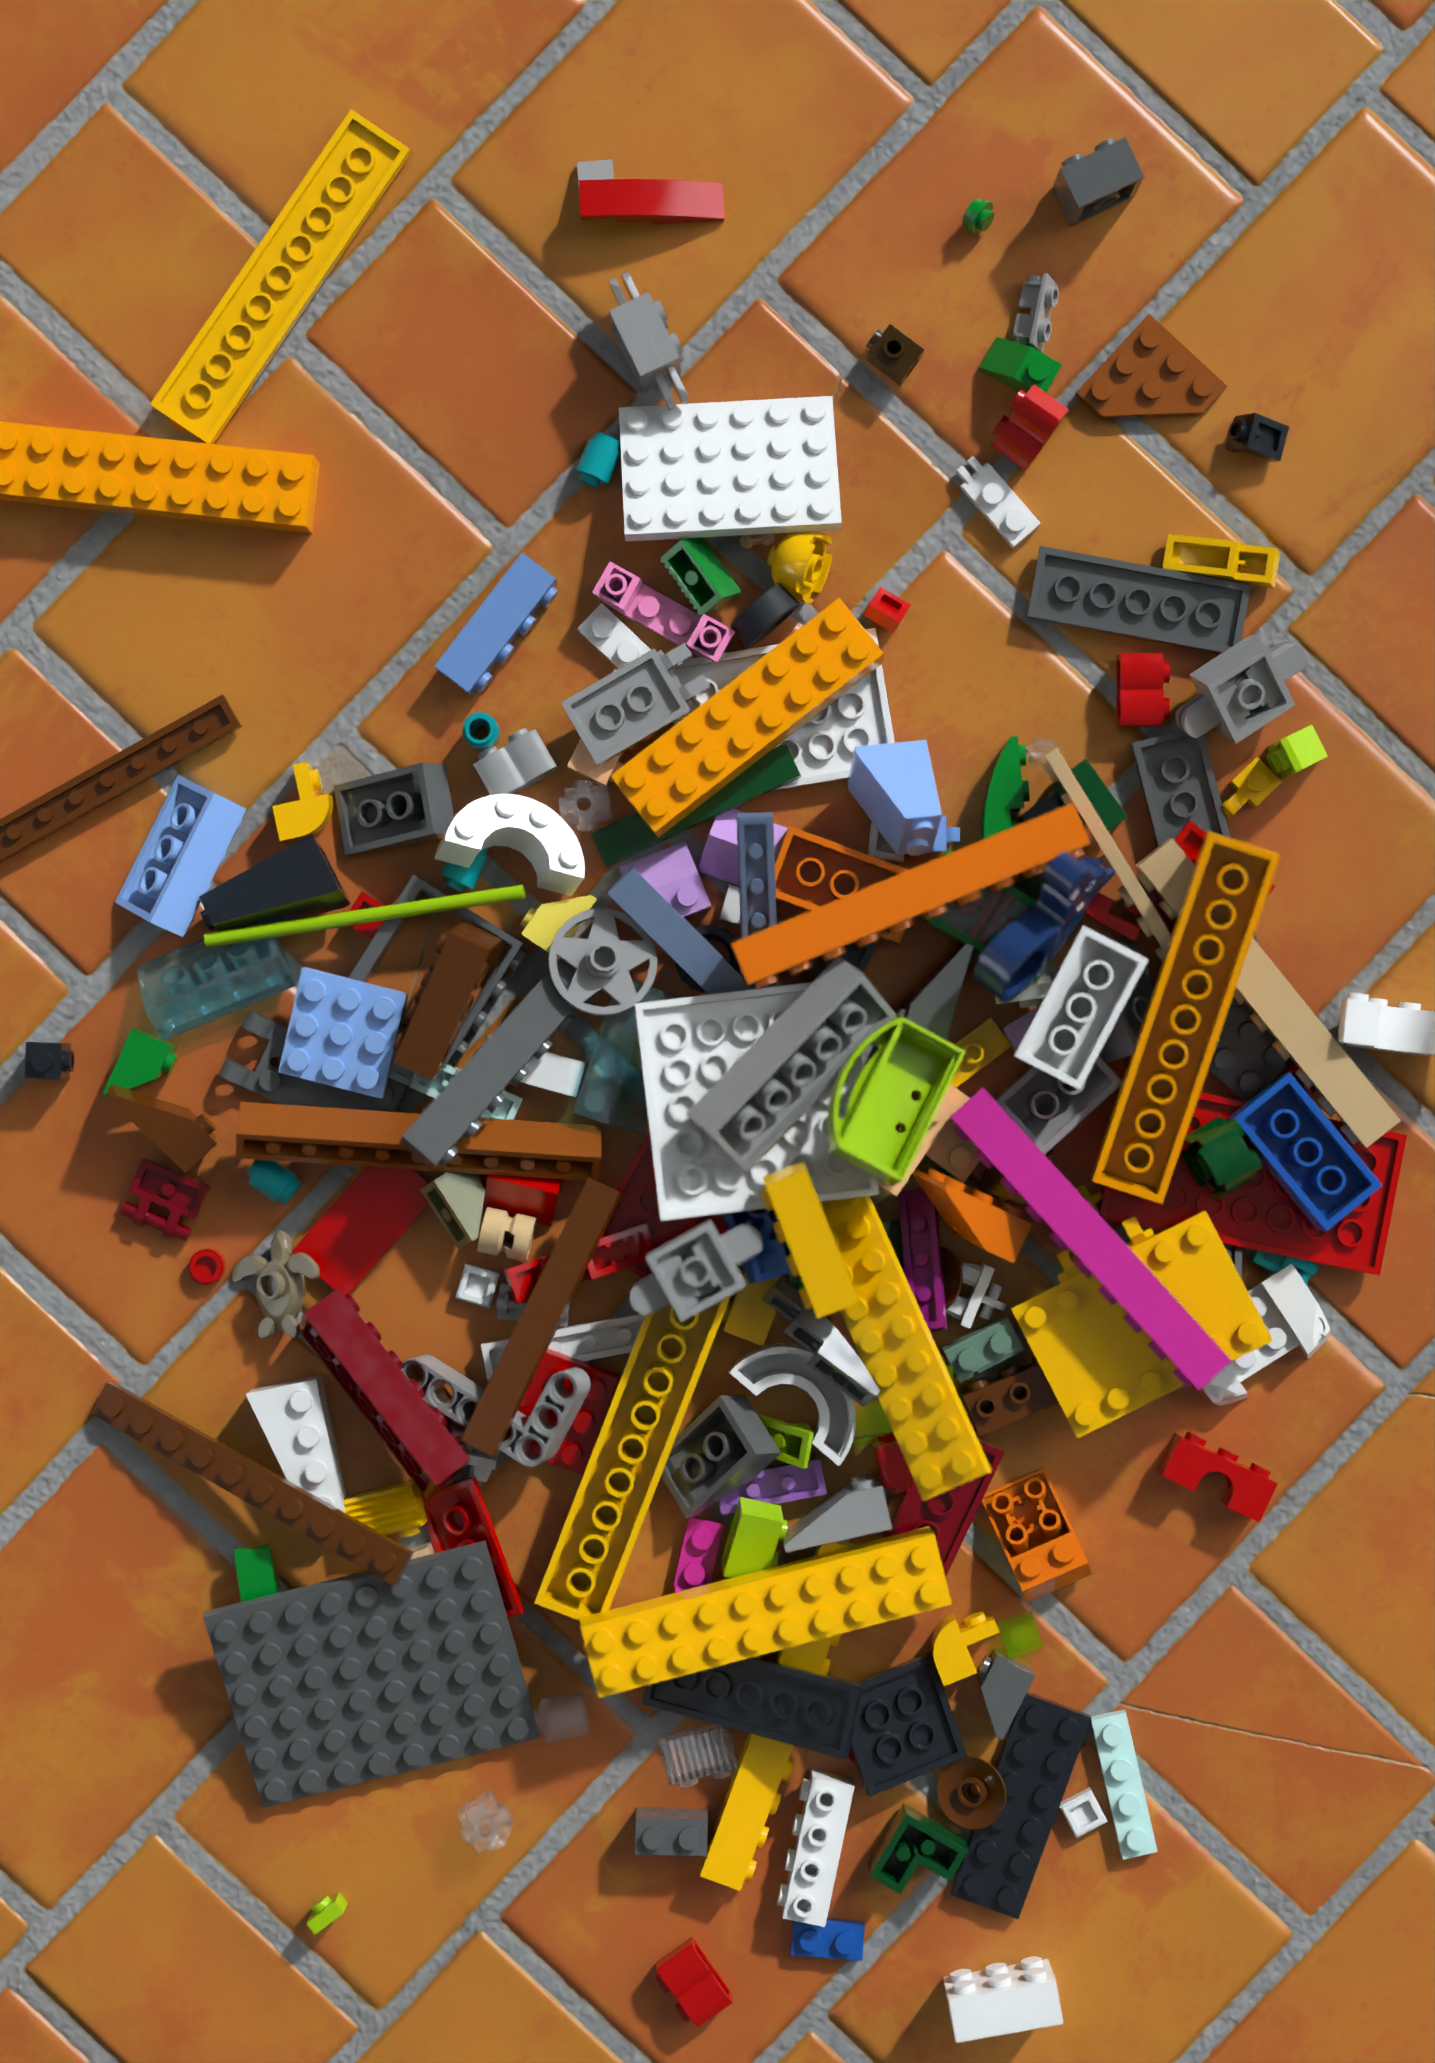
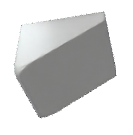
[577,159,614,185]

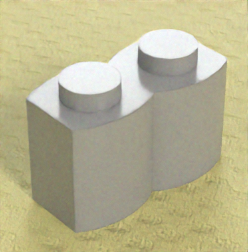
[473,728,558,795]

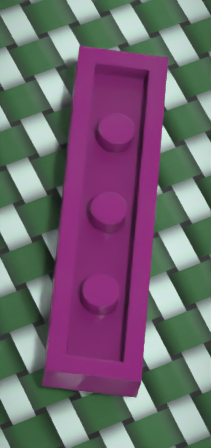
[898,1189,947,1332]

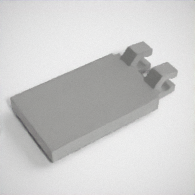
[561,643,711,766]

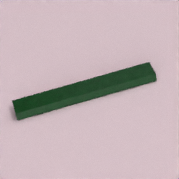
[591,743,801,867]

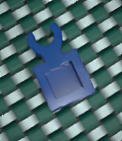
[745,1214,792,1283]

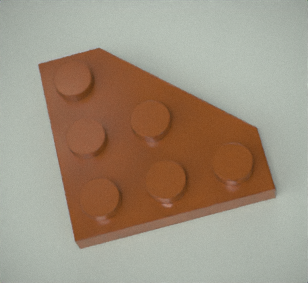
[1075,314,1227,419]

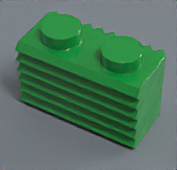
[661,537,742,615]

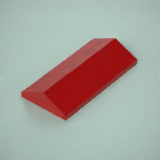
[421,1477,524,1618]

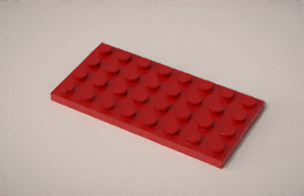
[1099,1092,1407,1275]

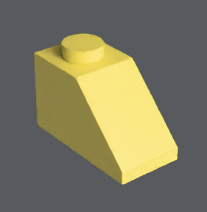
[520,895,598,959]

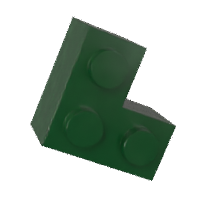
[867,1803,968,1894]

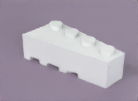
[246,1374,347,1512]

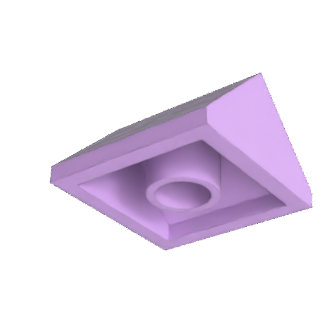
[697,808,788,886]

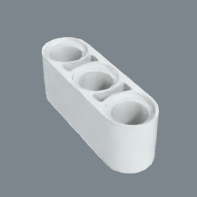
[484,1035,586,1097]

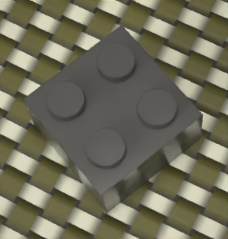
[1052,137,1144,227]

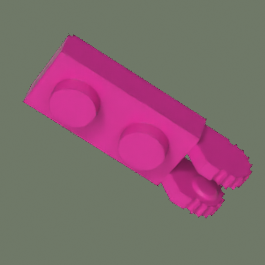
[673,1516,724,1593]

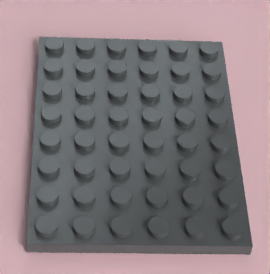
[203,1541,540,1808]

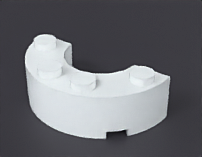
[434,794,585,896]
[1337,993,1435,1056]
[729,1343,856,1466]

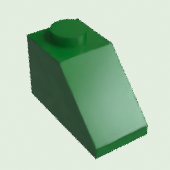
[979,337,1062,393]
[103,1028,178,1097]

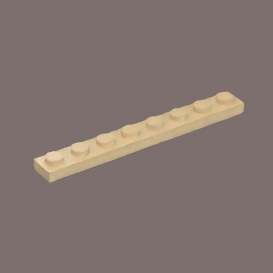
[1042,748,1171,962]

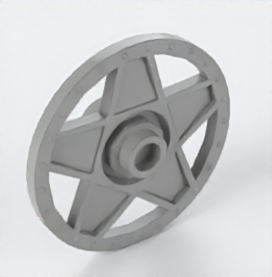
[548,908,657,1016]

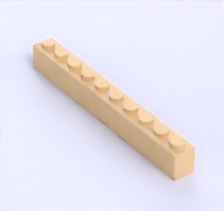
[1135,838,1401,1148]

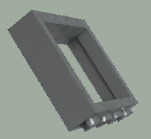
[349,875,526,1065]

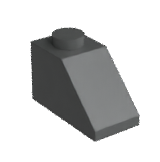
[976,1649,1035,1740]

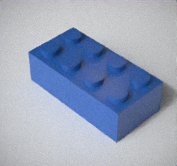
[1226,1072,1383,1232]

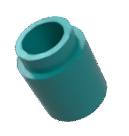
[575,432,621,489]
[462,712,501,751]
[441,848,488,893]
[246,1160,302,1206]

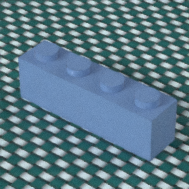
[434,553,558,696]

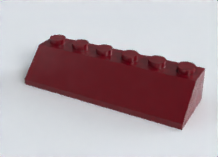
[299,1288,470,1499]

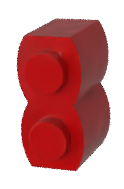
[991,384,1069,471]
[1116,653,1170,727]
[871,1433,915,1493]
[655,1937,733,2028]

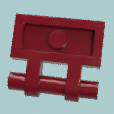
[121,1158,210,1242]

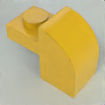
[272,762,334,843]
[931,1612,1000,1686]

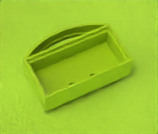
[827,1017,966,1186]

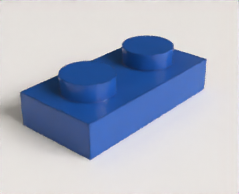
[791,1918,865,1961]

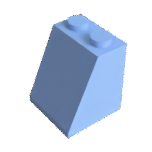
[847,740,942,856]

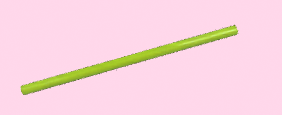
[204,885,525,948]

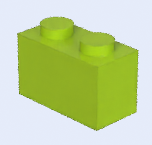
[721,1497,788,1578]

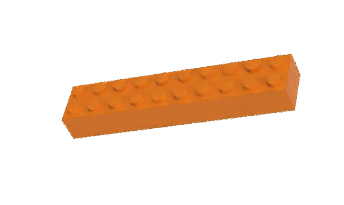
[731,803,1090,989]

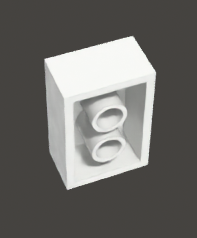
[943,1956,1064,2043]

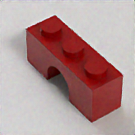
[1157,1431,1278,1522]

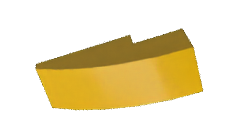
[1162,534,1280,589]

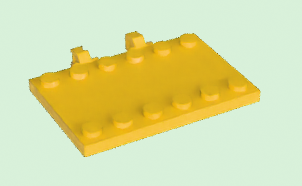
[1011,1210,1273,1439]

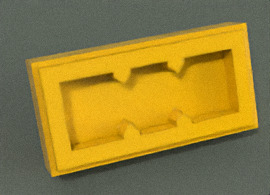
[951,1017,1012,1088]

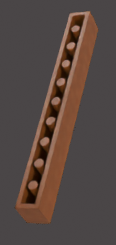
[236,1102,602,1181]

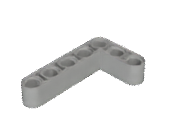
[401,1354,591,1467]

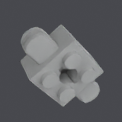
[608,271,689,411]
[1175,636,1307,744]
[630,1218,763,1322]

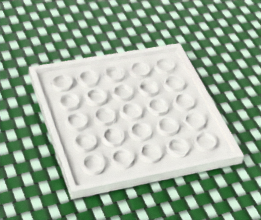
[635,982,879,1221]

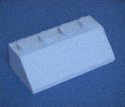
[115,775,246,937]

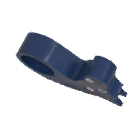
[973,851,1116,1003]

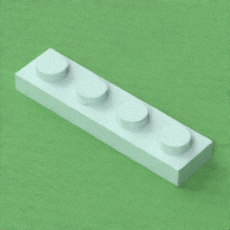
[1090,1709,1158,1860]

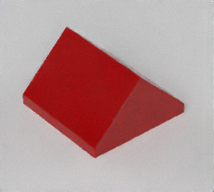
[482,1175,563,1227]

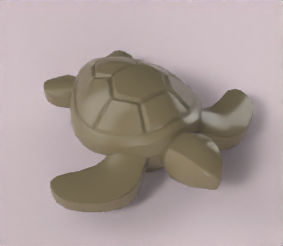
[232,1231,319,1338]

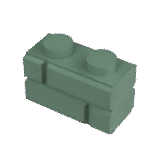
[941,1315,1024,1383]

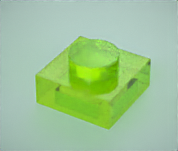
[998,1611,1044,1658]

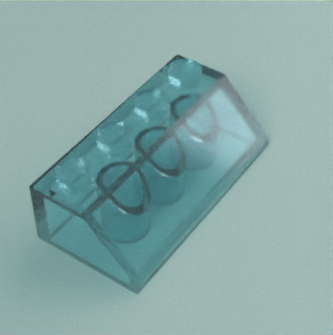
[136,937,295,1041]
[572,981,681,1135]

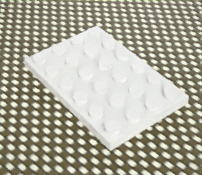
[619,396,842,542]
[673,628,895,791]

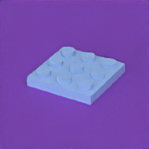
[278,967,409,1099]

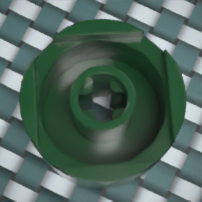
[1181,1116,1262,1201]

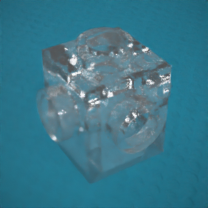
[559,780,612,832]
[457,1789,514,1853]

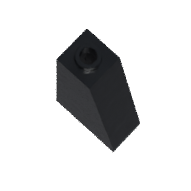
[199,834,351,931]

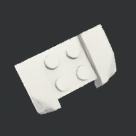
[1202,1264,1330,1406]

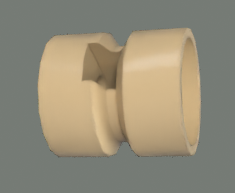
[477,1207,537,1262]

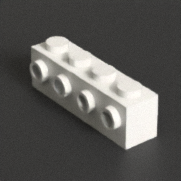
[777,1769,855,1927]

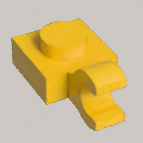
[1222,757,1281,818]

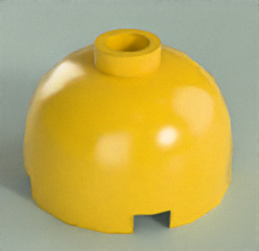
[768,531,832,604]

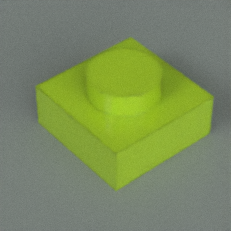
[306,1892,348,1935]

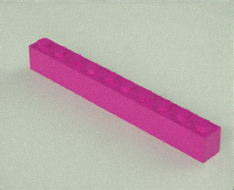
[950,1087,1232,1390]

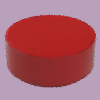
[188,1248,226,1285]

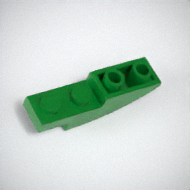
[981,736,1030,881]

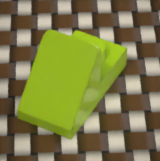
[757,1414,814,1469]

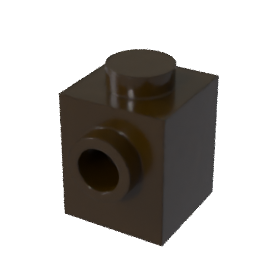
[866,324,924,386]

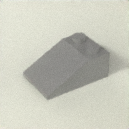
[783,1473,892,1553]

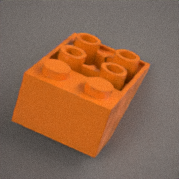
[912,1168,1032,1263]
[982,1467,1092,1603]

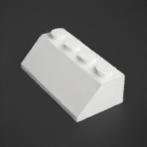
[1014,926,1149,1090]

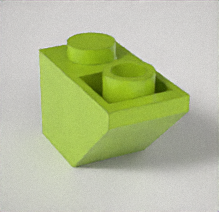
[1266,725,1328,779]

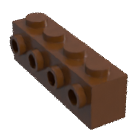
[960,1355,1059,1436]

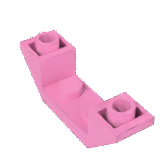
[592,561,735,663]

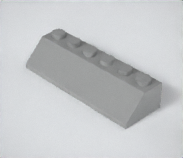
[686,956,897,1173]

